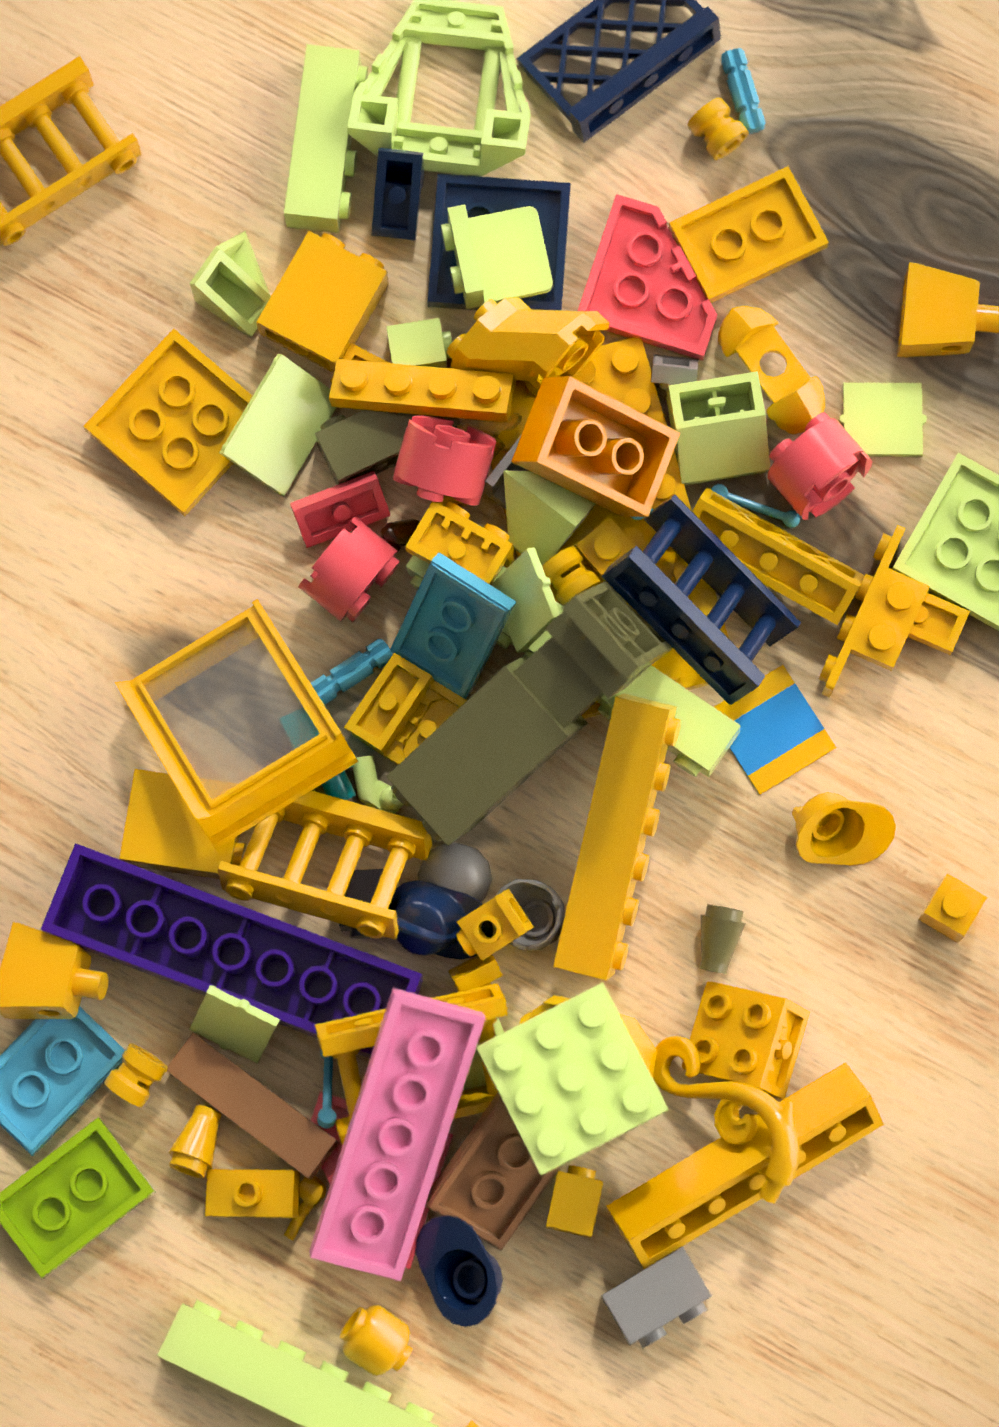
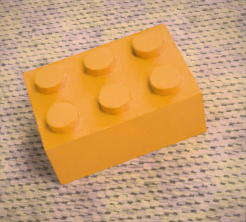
[511,376,680,517]

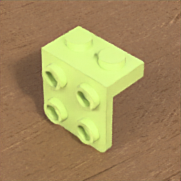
[441,205,553,309]

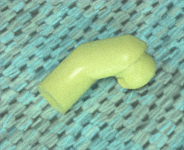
[352,756,404,813]

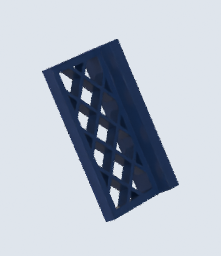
[516,0,721,143]

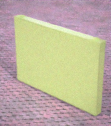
[219,354,336,496]

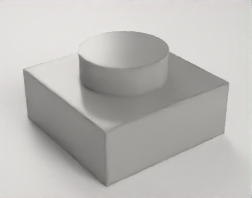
[651,354,698,390]

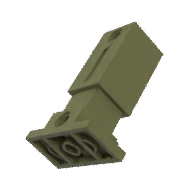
[386,581,673,846]

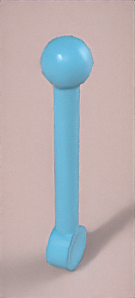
[711,484,800,528]
[317,1049,337,1128]

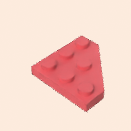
[578,194,717,361]

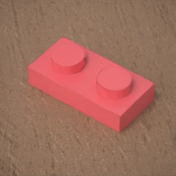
[290,471,391,548]

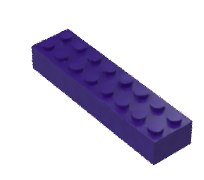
[40,843,424,1058]

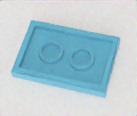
[390,552,516,699]
[0,1006,125,1156]

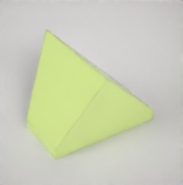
[190,231,271,337]
[503,470,596,565]

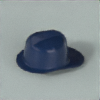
[388,880,494,959]
[416,1215,503,1327]

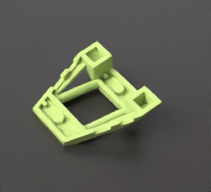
[347,0,531,177]

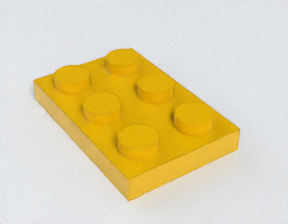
[668,166,829,303]

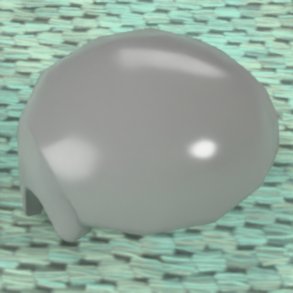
[417,843,492,902]
[492,879,565,951]

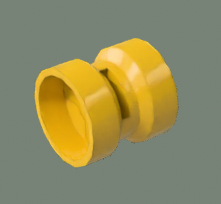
[687,97,749,160]
[542,545,601,606]
[104,1043,168,1108]

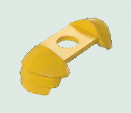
[718,306,825,434]

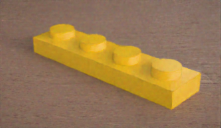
[329,359,516,423]

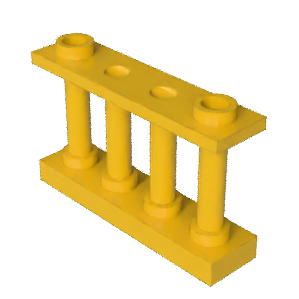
[0,56,142,246]
[217,791,432,940]
[315,983,508,1145]

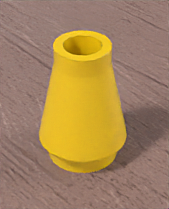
[168,1105,222,1178]

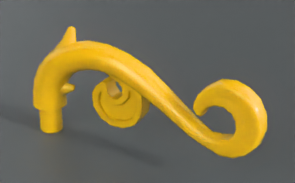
[653,1036,799,1203]

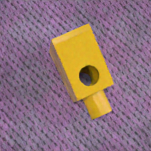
[897,262,999,357]
[0,922,109,1019]

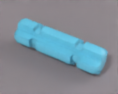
[721,48,765,134]
[311,639,393,704]

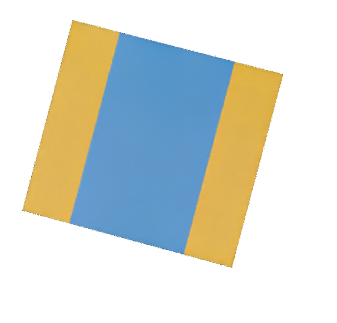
[714,664,837,795]

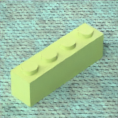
[284,44,368,233]

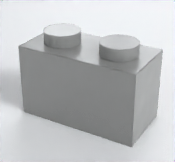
[601,1247,712,1348]

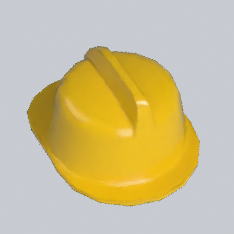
[792,792,896,866]

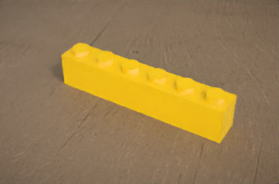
[553,693,681,981]
[606,1062,884,1269]

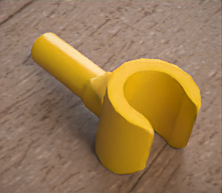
[284,1176,326,1240]

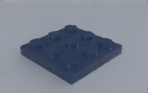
[428,174,571,310]

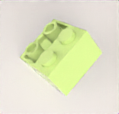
[666,371,770,485]

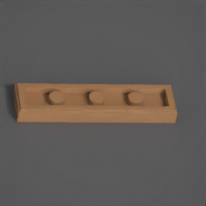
[167,1033,340,1180]

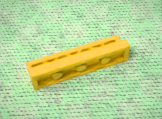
[692,488,864,625]

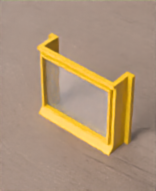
[115,599,358,849]

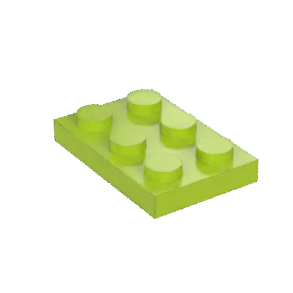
[0,1117,156,1279]

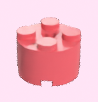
[767,412,872,520]
[393,415,496,506]
[298,517,400,622]

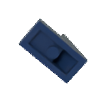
[371,148,424,240]

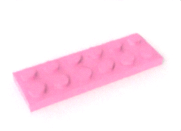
[309,988,485,1281]

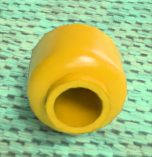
[340,1305,412,1376]

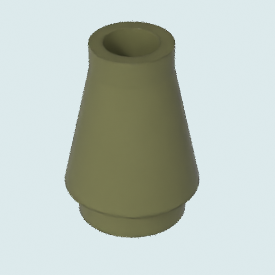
[700,904,746,974]

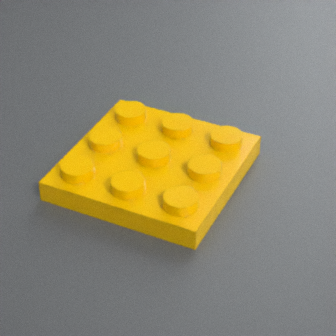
[83,328,253,516]

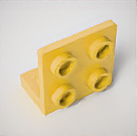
[405,501,515,586]
[682,981,810,1100]

